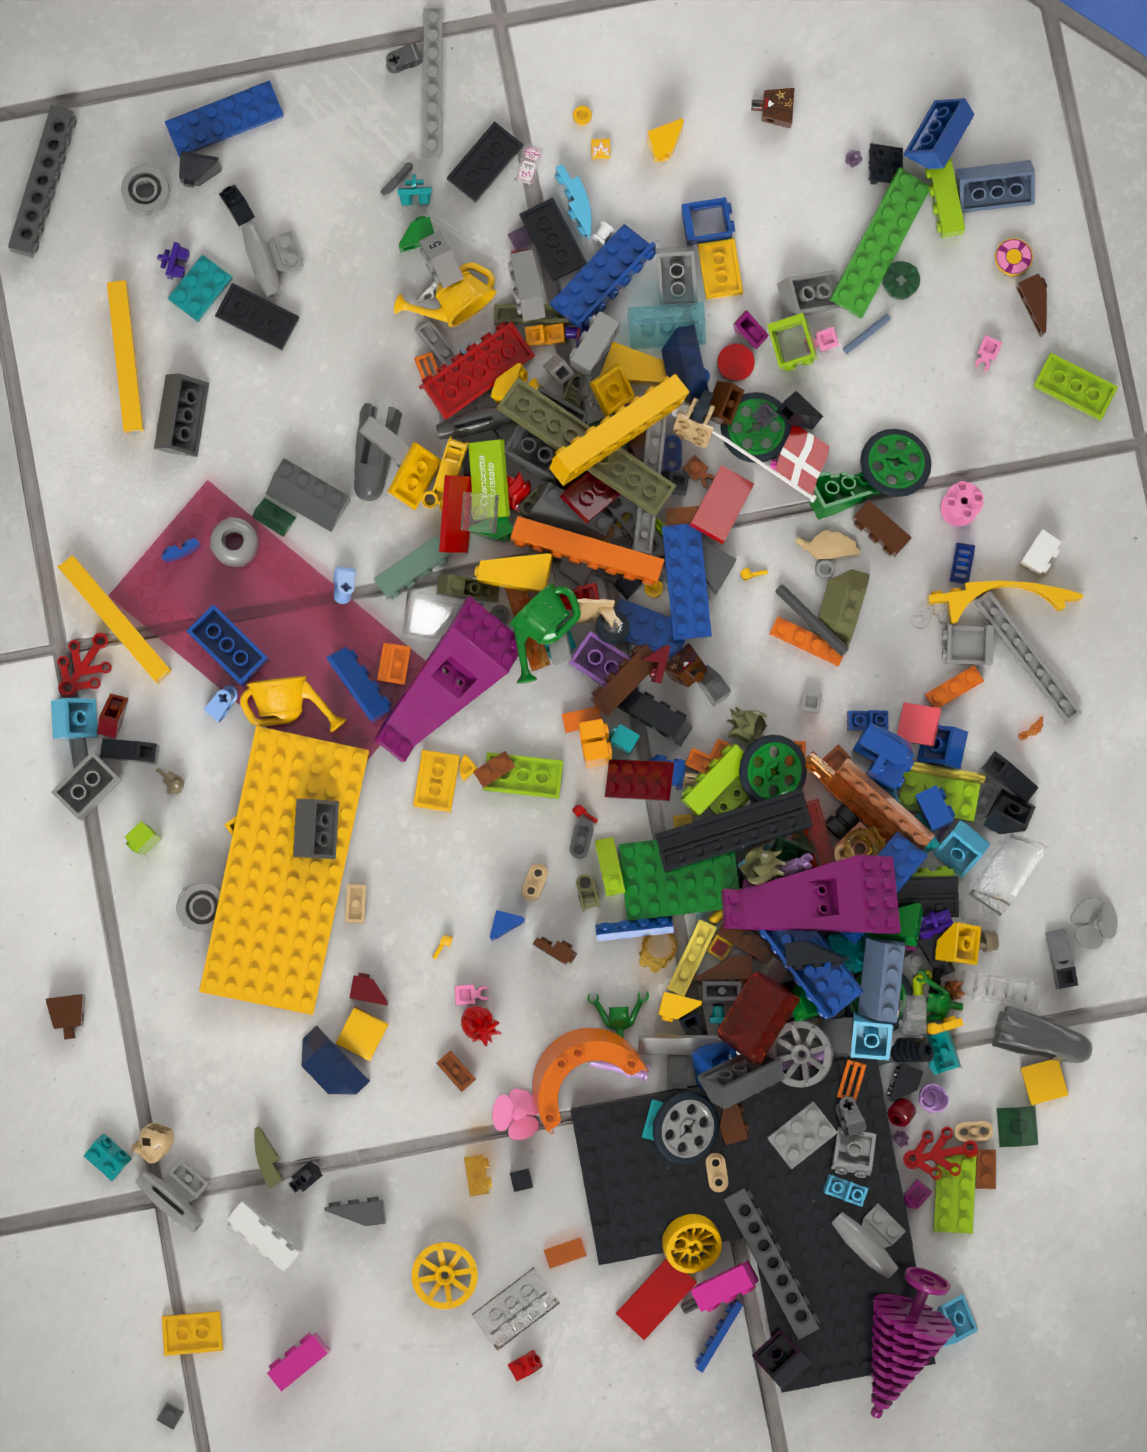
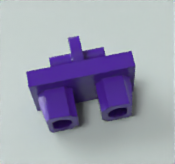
[157,242,190,280]
[920,909,953,939]

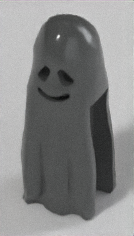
[354,403,402,502]
[992,1006,1093,1063]

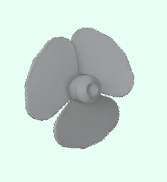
[1070,897,1117,949]

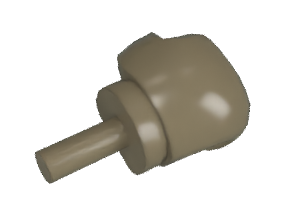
[156,767,184,795]

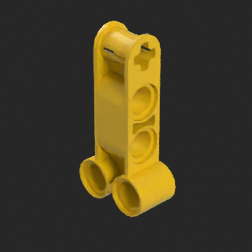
[421,436,469,511]

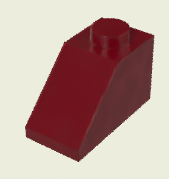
[97,693,129,739]
[349,973,389,1006]

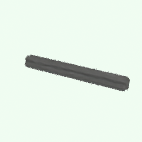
[775,585,849,656]

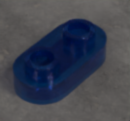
[663,435,682,472]

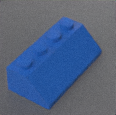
[903,98,975,169]
[326,647,392,724]

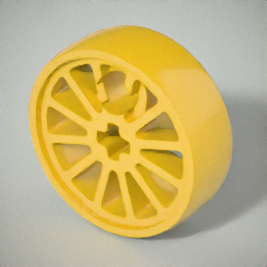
[662,1214,722,1273]

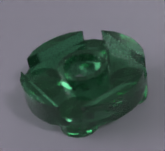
[882,261,920,300]

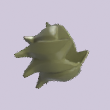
[727,707,768,743]
[739,843,786,885]

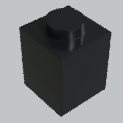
[510,1168,533,1192]

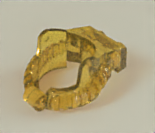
[843,826,886,858]
[638,933,678,973]

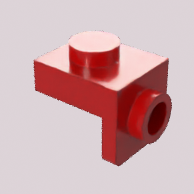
[507,1350,543,1382]

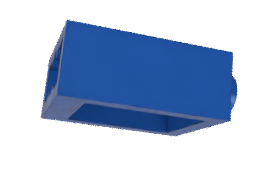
[681,197,735,245]

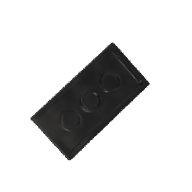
[447,121,524,203]
[519,197,587,282]
[215,283,300,351]

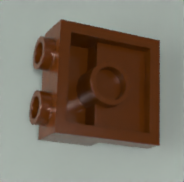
[533,936,577,965]

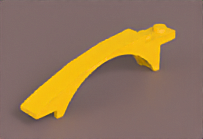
[926,581,1083,625]

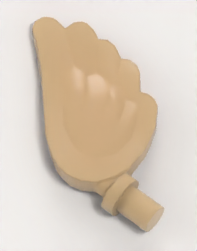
[795,530,861,560]

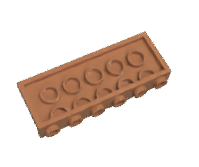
[824,758,935,851]

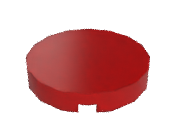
[717,343,755,382]

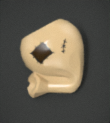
[131,1123,175,1164]

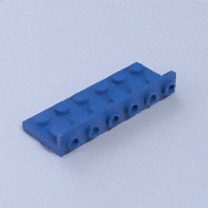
[550,224,656,330]
[759,930,864,1019]

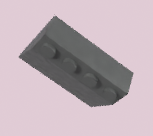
[505,386,589,483]

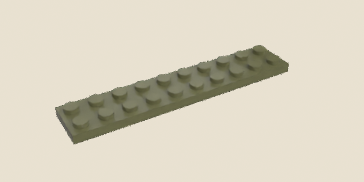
[496,378,676,517]

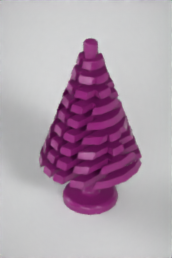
[871,1267,956,1419]

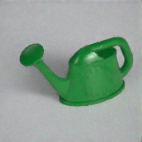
[509,583,581,684]

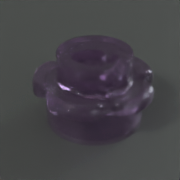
[845,150,863,167]
[892,1130,909,1148]

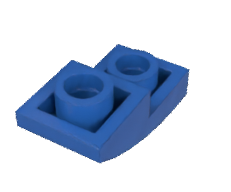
[161,537,201,563]
[847,710,889,731]

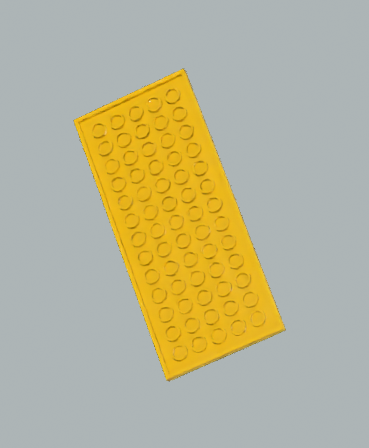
[199,726,369,1015]

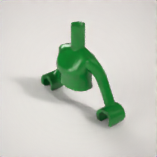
[910,969,963,1031]
[587,992,649,1038]

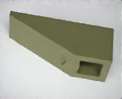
[437,574,499,603]

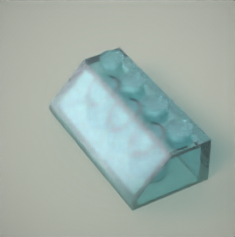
[628,302,706,349]

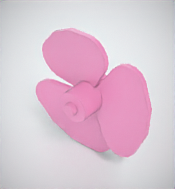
[492,1089,539,1140]

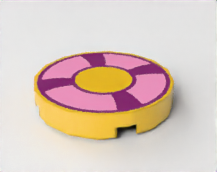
[994,238,1033,277]

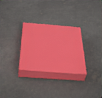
[897,702,942,747]

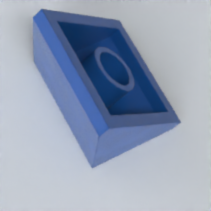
[490,910,525,942]

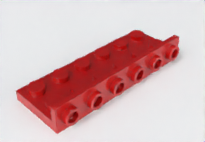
[418,321,535,420]

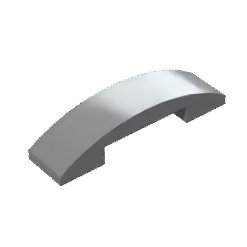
[359,416,410,468]

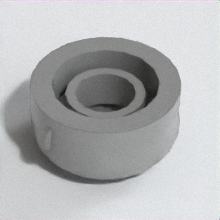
[121,164,170,216]
[210,517,259,567]
[176,883,220,932]

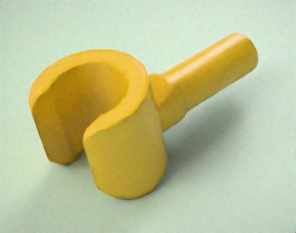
[740,567,768,581]
[432,935,453,959]

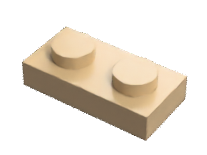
[345,884,367,924]

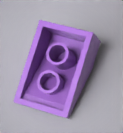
[568,631,629,686]

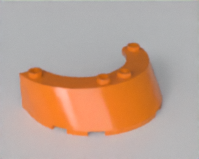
[532,1028,649,1134]

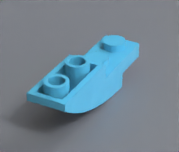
[554,164,592,240]

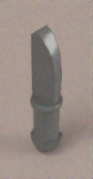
[381,162,413,195]

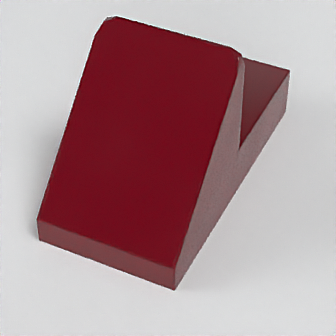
[641,645,670,684]

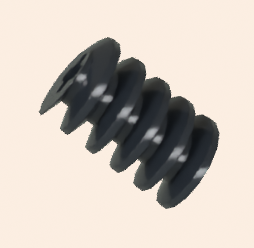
[890,1037,934,1062]

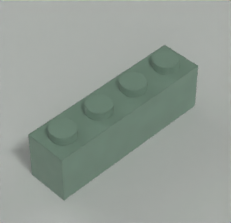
[373,535,450,600]

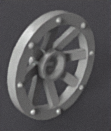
[768,1021,833,1088]

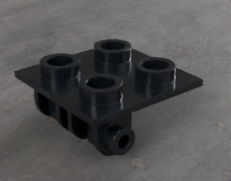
[868,143,903,184]

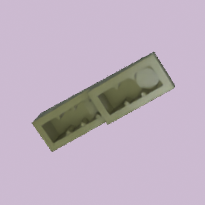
[494,304,573,325]

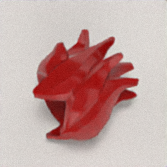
[507,472,531,513]
[461,1006,502,1046]

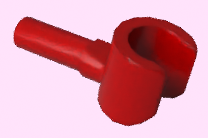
[572,805,598,824]

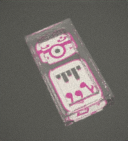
[514,143,543,185]

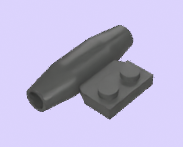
[436,407,513,446]

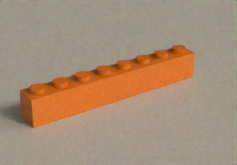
[510,516,664,586]

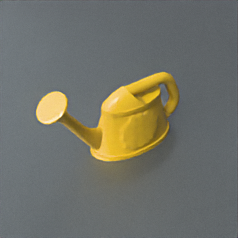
[393,262,497,327]
[240,676,347,732]

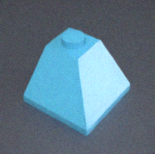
[937,1294,978,1347]

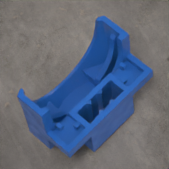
[853,723,915,792]

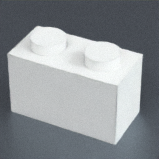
[1019,529,1062,576]

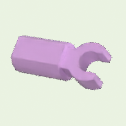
[780,853,813,877]

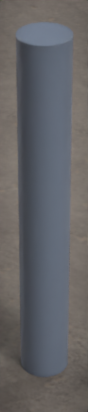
[842,314,891,354]

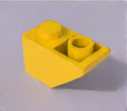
[491,363,528,405]

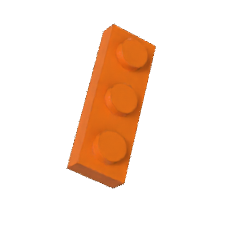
[925,665,984,708]

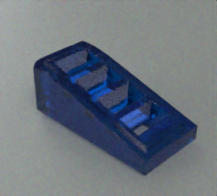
[949,543,975,584]

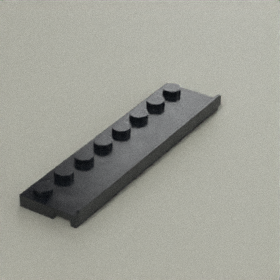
[655,788,813,873]
[897,875,959,918]

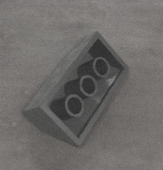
[154,373,209,457]
[266,458,351,532]
[526,482,614,541]
[697,1047,783,1109]

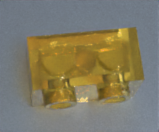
[464,1154,493,1196]

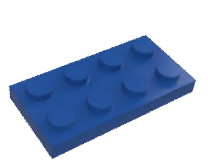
[613,598,686,659]

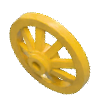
[411,1242,478,1309]

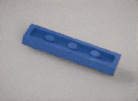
[595,916,674,942]
[694,1300,743,1373]

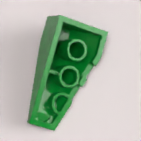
[809,472,881,520]

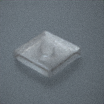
[461,492,499,533]

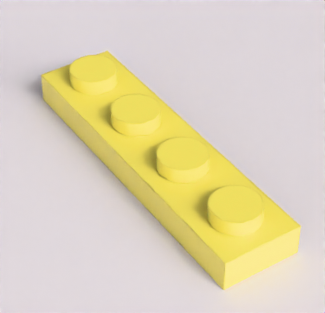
[667,919,717,997]

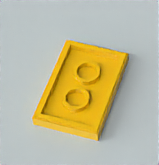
[697,238,743,300]
[387,442,442,510]
[413,749,460,813]
[162,1311,224,1356]

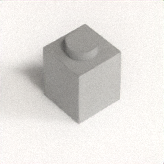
[543,354,575,386]

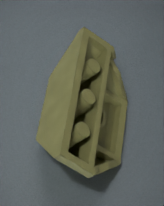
[818,569,870,647]

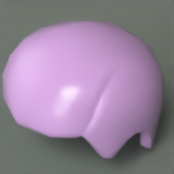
[918,1083,949,1113]

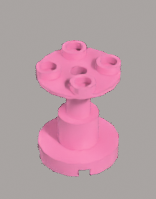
[940,481,984,527]

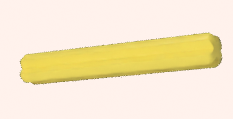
[910,762,986,784]

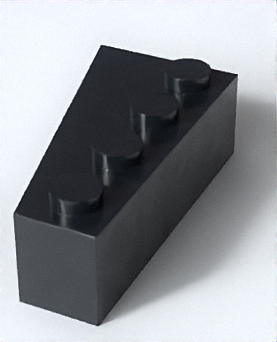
[617,687,693,747]

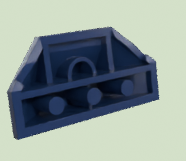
[661,324,709,403]
[301,1025,370,1095]

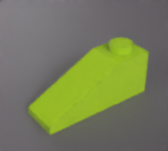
[594,837,625,897]

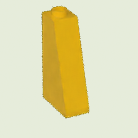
[600,342,667,386]
[474,553,553,593]

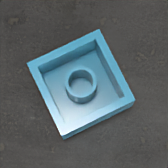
[850,1012,893,1060]

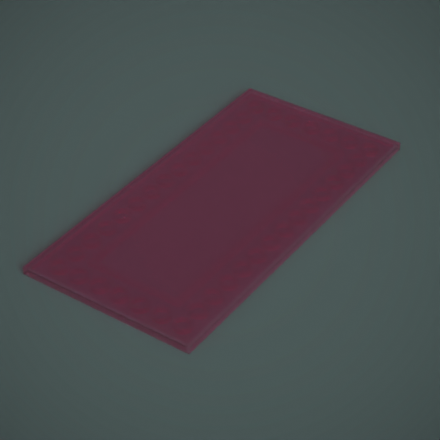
[108,480,425,761]

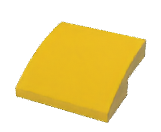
[335,1007,389,1061]

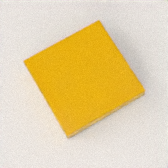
[589,364,636,416]
[1020,1059,1068,1106]

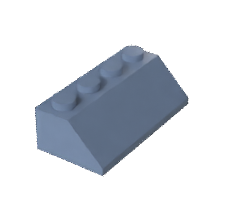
[956,160,1035,213]
[858,937,905,1023]

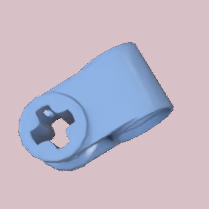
[333,566,356,604]
[204,685,238,723]

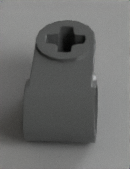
[386,43,423,74]
[835,1096,866,1137]

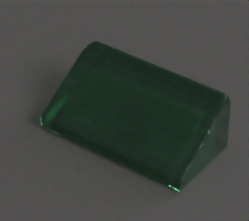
[252,497,296,537]

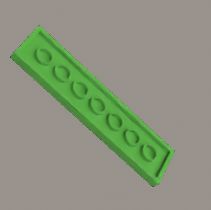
[829,168,929,318]

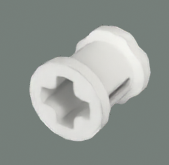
[590,221,615,246]

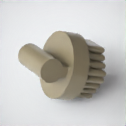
[979,930,999,952]

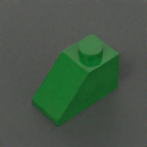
[399,216,434,253]
[470,517,513,543]
[789,983,819,1022]

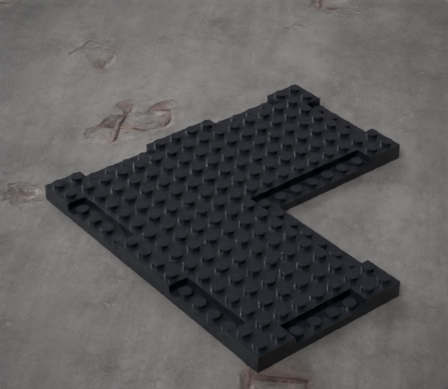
[571,1058,936,1393]

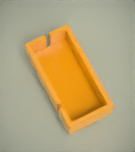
[579,719,612,768]

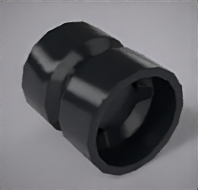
[823,804,859,840]

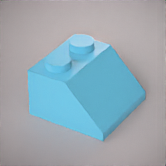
[51,698,98,739]
[933,820,991,878]

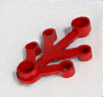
[57,633,112,698]
[903,1127,978,1180]

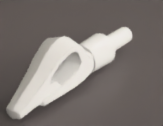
[414,280,440,304]

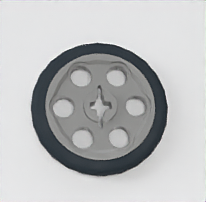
[653,1091,719,1165]

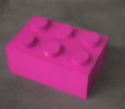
[691,1260,759,1312]
[267,1332,330,1392]

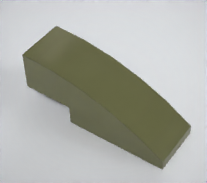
[254,1126,284,1188]

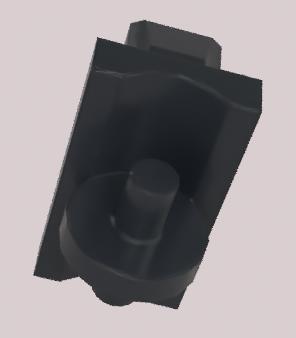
[289,1160,323,1193]

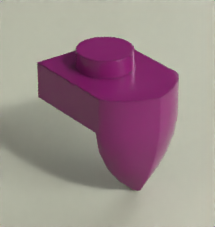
[903,1179,932,1209]

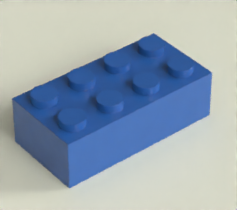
[186,604,270,687]

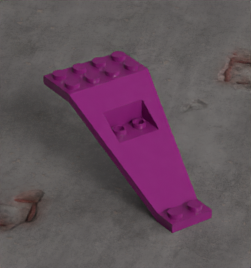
[374,596,518,762]
[721,855,901,934]

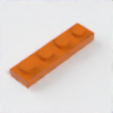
[769,617,844,667]

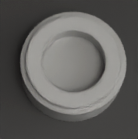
[815,560,835,580]

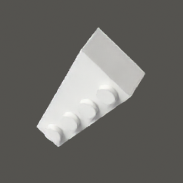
[227,1201,302,1271]

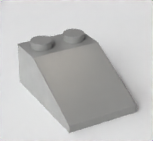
[656,246,698,309]
[777,270,842,318]

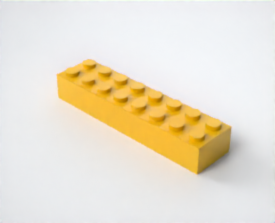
[549,374,689,486]

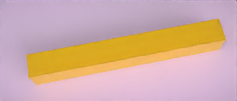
[107,280,145,433]
[57,555,172,684]

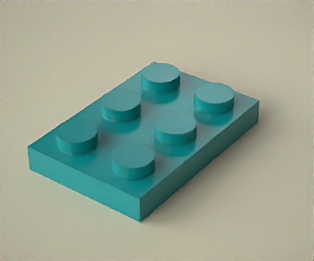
[168,254,233,322]

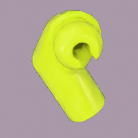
[912,969,932,996]

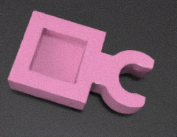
[804,327,840,353]
[975,335,1002,372]
[454,984,489,1005]

